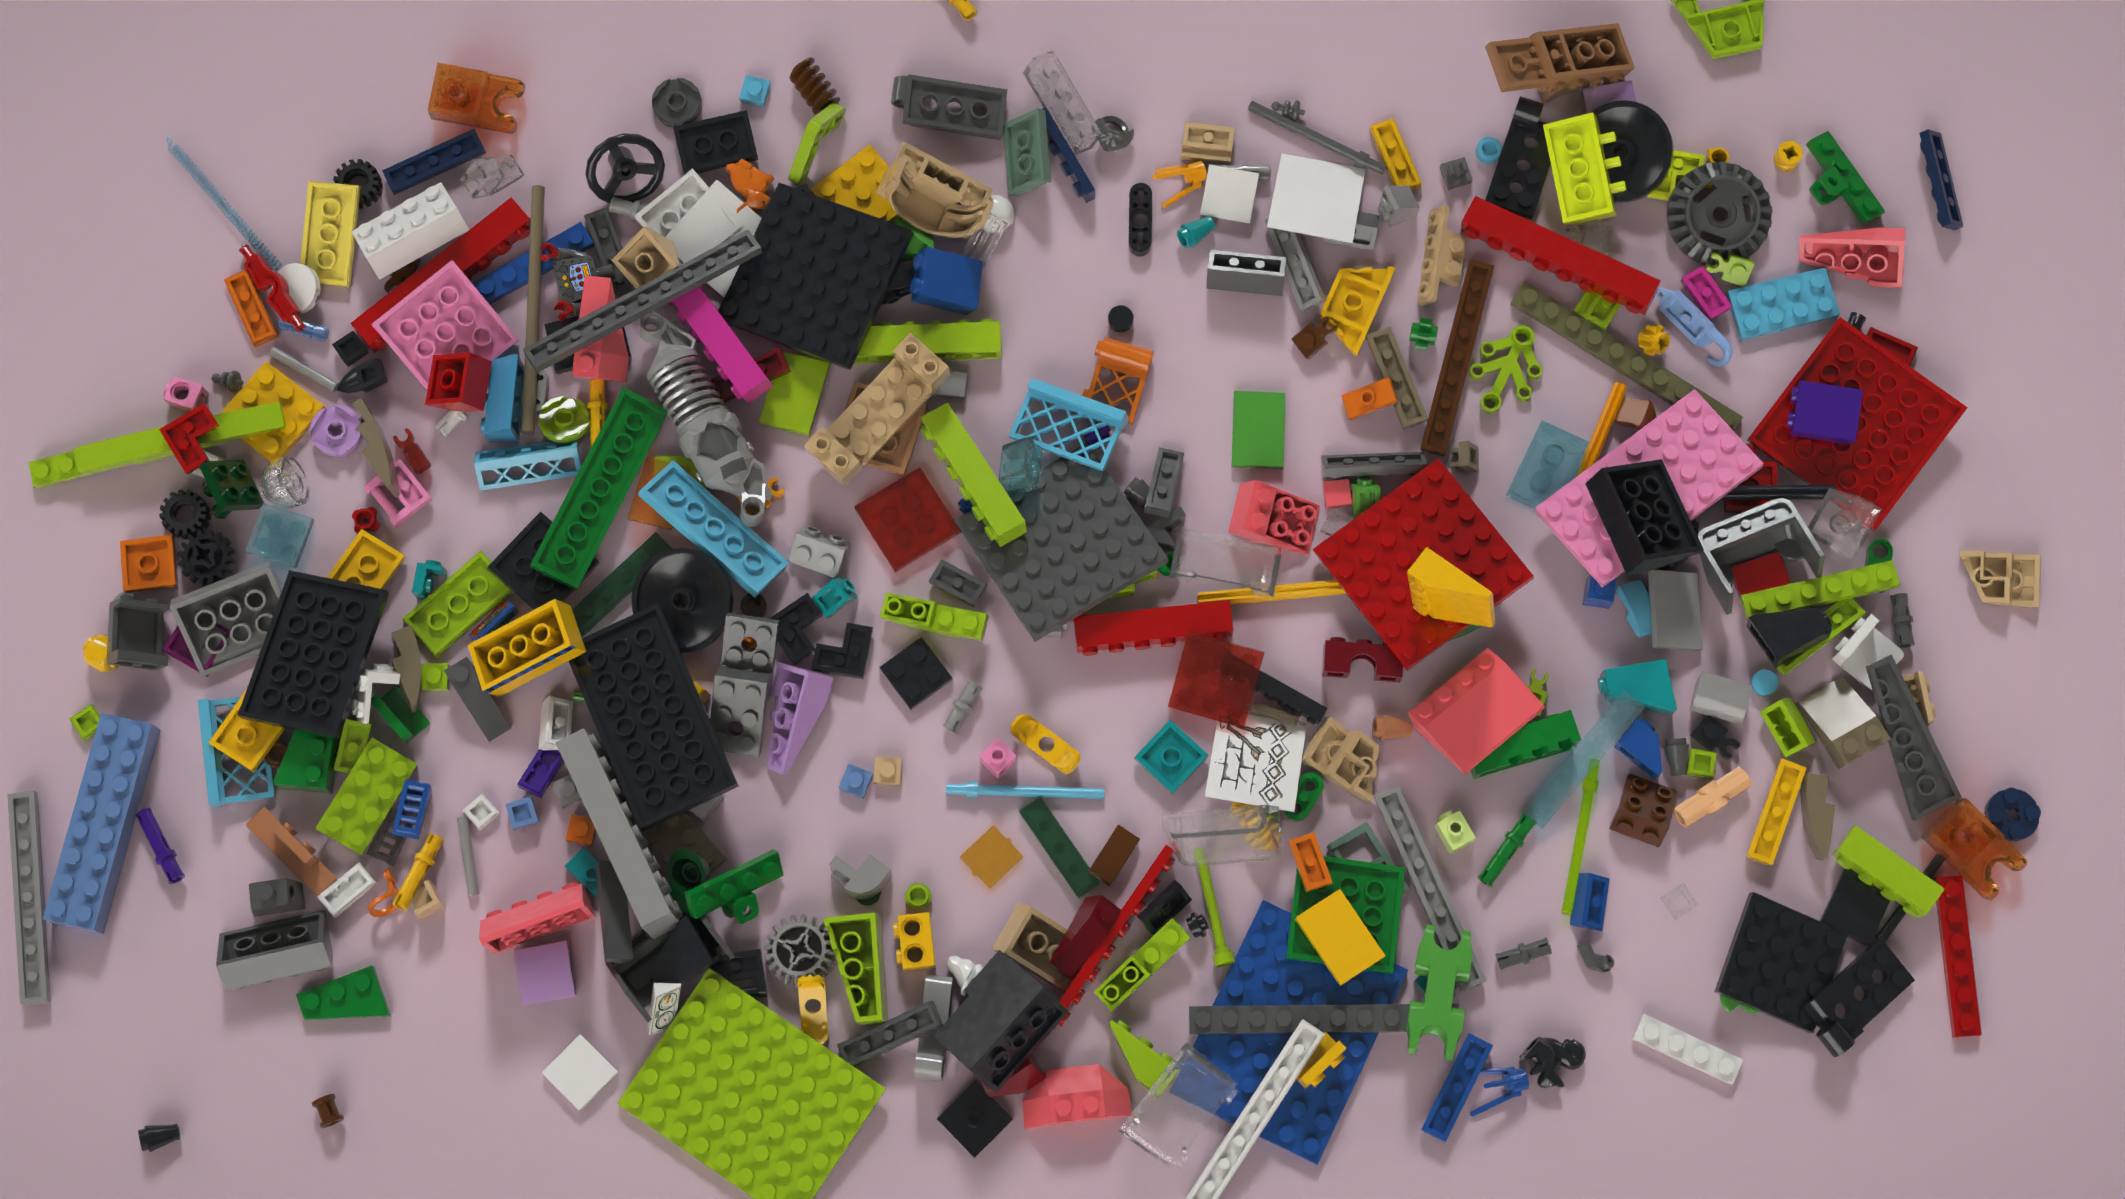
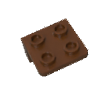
[1609,774,1677,847]

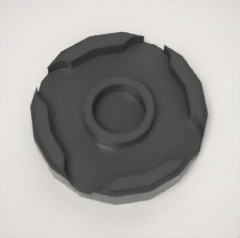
[652,78,702,127]

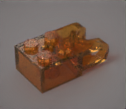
[427,62,525,134]
[1921,798,2027,901]

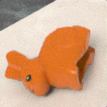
[725,159,775,213]

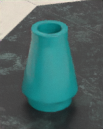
[1176,216,1216,248]

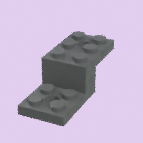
[710,613,780,757]

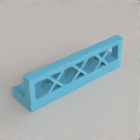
[474,440,582,491]

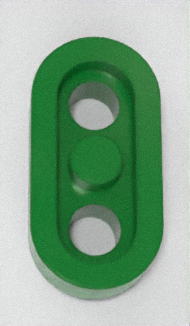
[1283,772,1324,822]

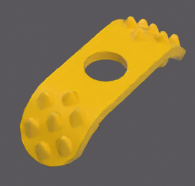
[1010,713,1081,774]
[797,974,829,1045]

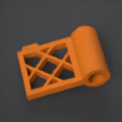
[1082,337,1154,425]

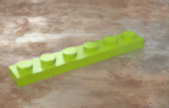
[1740,560,1901,622]

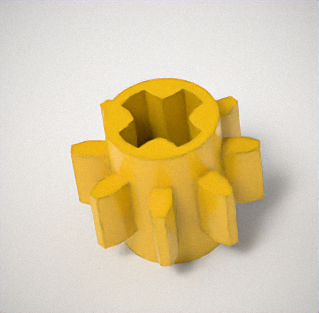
[1638,323,1670,356]

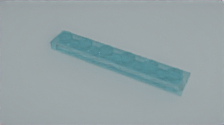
[1522,690,1645,828]

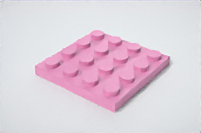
[371,260,519,391]

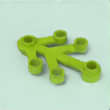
[1469,325,1543,414]

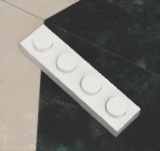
[1632,1014,1743,1085]

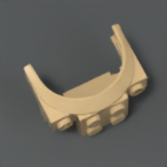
[876,141,994,241]

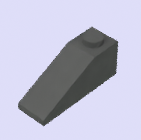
[444,657,511,742]

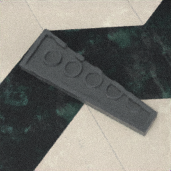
[1865,655,1962,821]

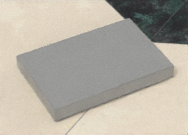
[1648,570,1703,651]

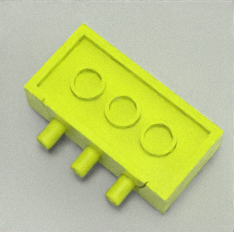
[1543,112,1627,228]

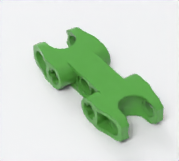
[1406,924,1473,1060]

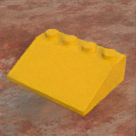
[1407,547,1496,628]

